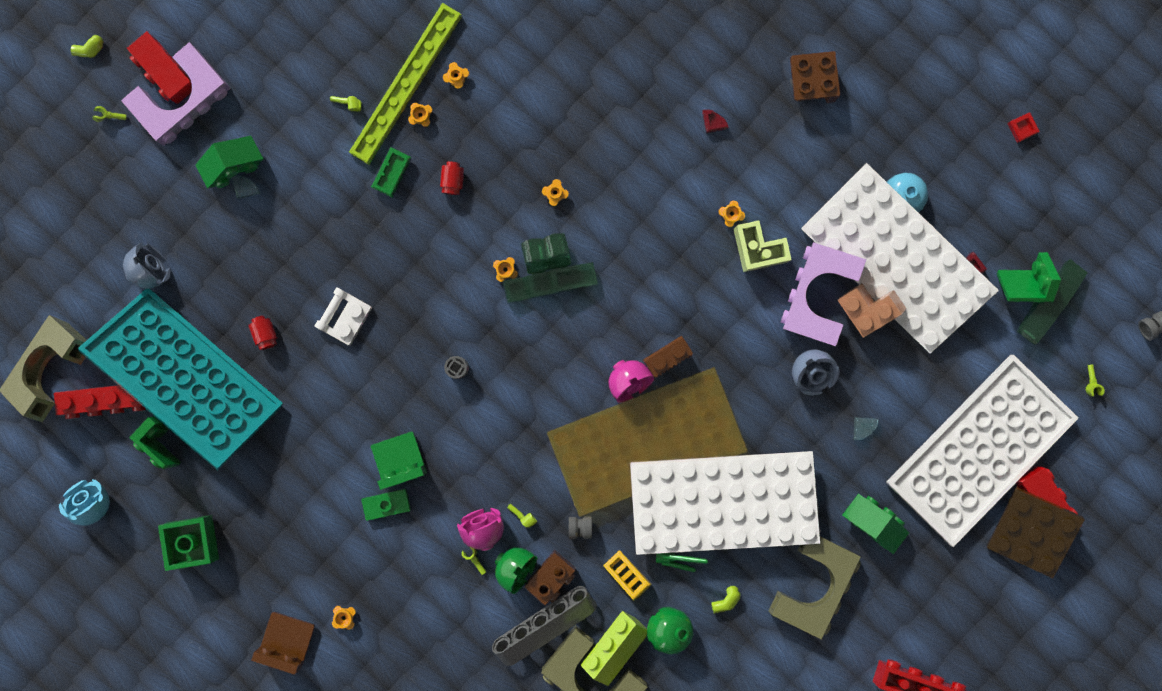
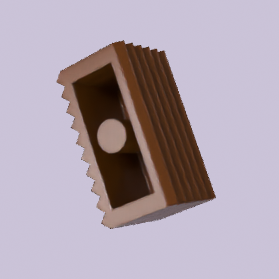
[642,336,693,378]

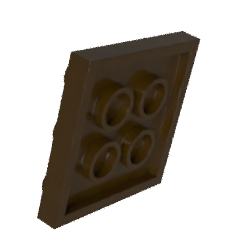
[987,487,1085,578]

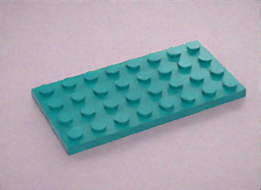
[78,288,283,470]

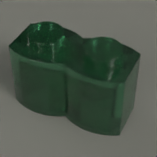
[521,233,572,274]

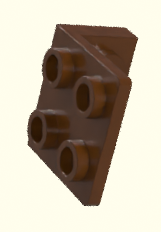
[790,51,840,103]
[251,612,315,675]

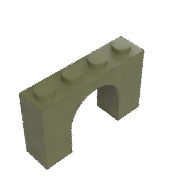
[0,315,87,422]
[768,536,861,640]
[541,625,647,691]

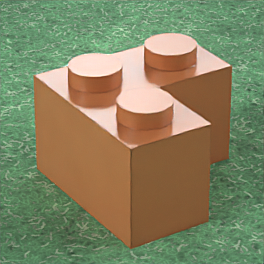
[838,283,907,338]

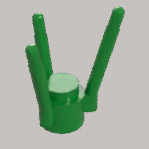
[656,552,708,572]

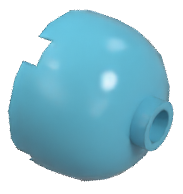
[887,173,929,212]
[59,479,110,526]

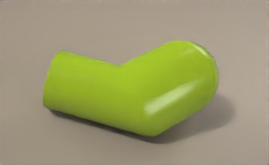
[71,35,104,58]
[711,586,741,613]

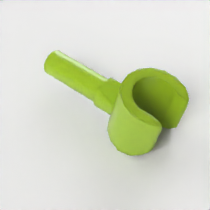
[330,96,361,111]
[93,106,126,122]
[1086,365,1105,397]
[507,504,537,527]
[462,547,486,575]

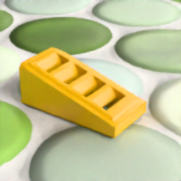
[603,550,652,600]

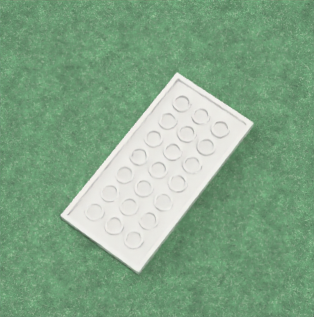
[801,163,999,353]
[886,355,1078,547]
[630,451,820,555]

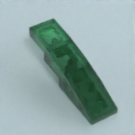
[1017,259,1088,345]
[503,262,598,304]

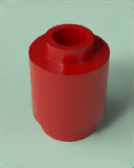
[440,162,464,195]
[248,315,277,350]

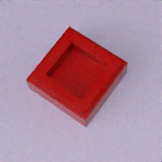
[1007,112,1040,143]

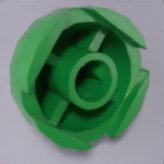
[495,548,538,594]
[647,607,694,654]

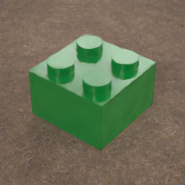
[158,515,219,571]

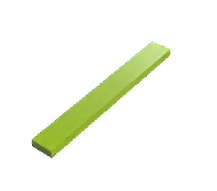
[349,3,462,165]

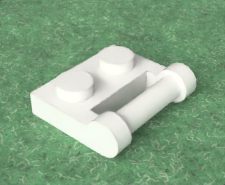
[315,287,373,346]

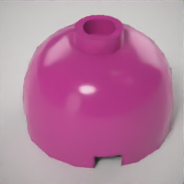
[608,360,654,403]
[457,508,504,551]

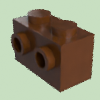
[525,550,576,605]

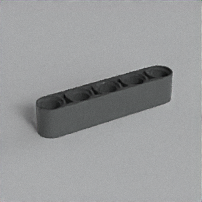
[492,586,597,666]

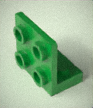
[997,252,1061,302]
[129,417,181,469]
[371,432,427,490]

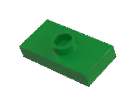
[371,147,412,198]
[361,489,411,521]

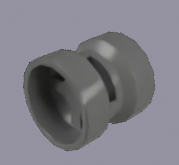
[1138,311,1162,341]
[444,356,469,379]
[569,516,592,539]

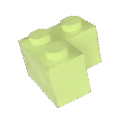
[734,221,792,272]

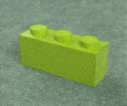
[581,611,647,686]

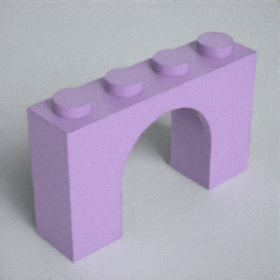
[121,42,231,145]
[780,242,866,346]

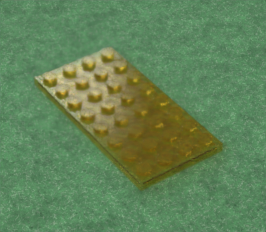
[547,367,747,517]

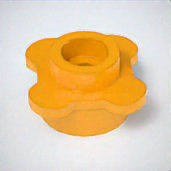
[443,62,469,89]
[408,103,432,127]
[542,179,569,206]
[718,201,745,227]
[493,257,518,282]
[332,606,356,630]

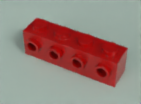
[54,385,147,419]
[873,659,967,691]

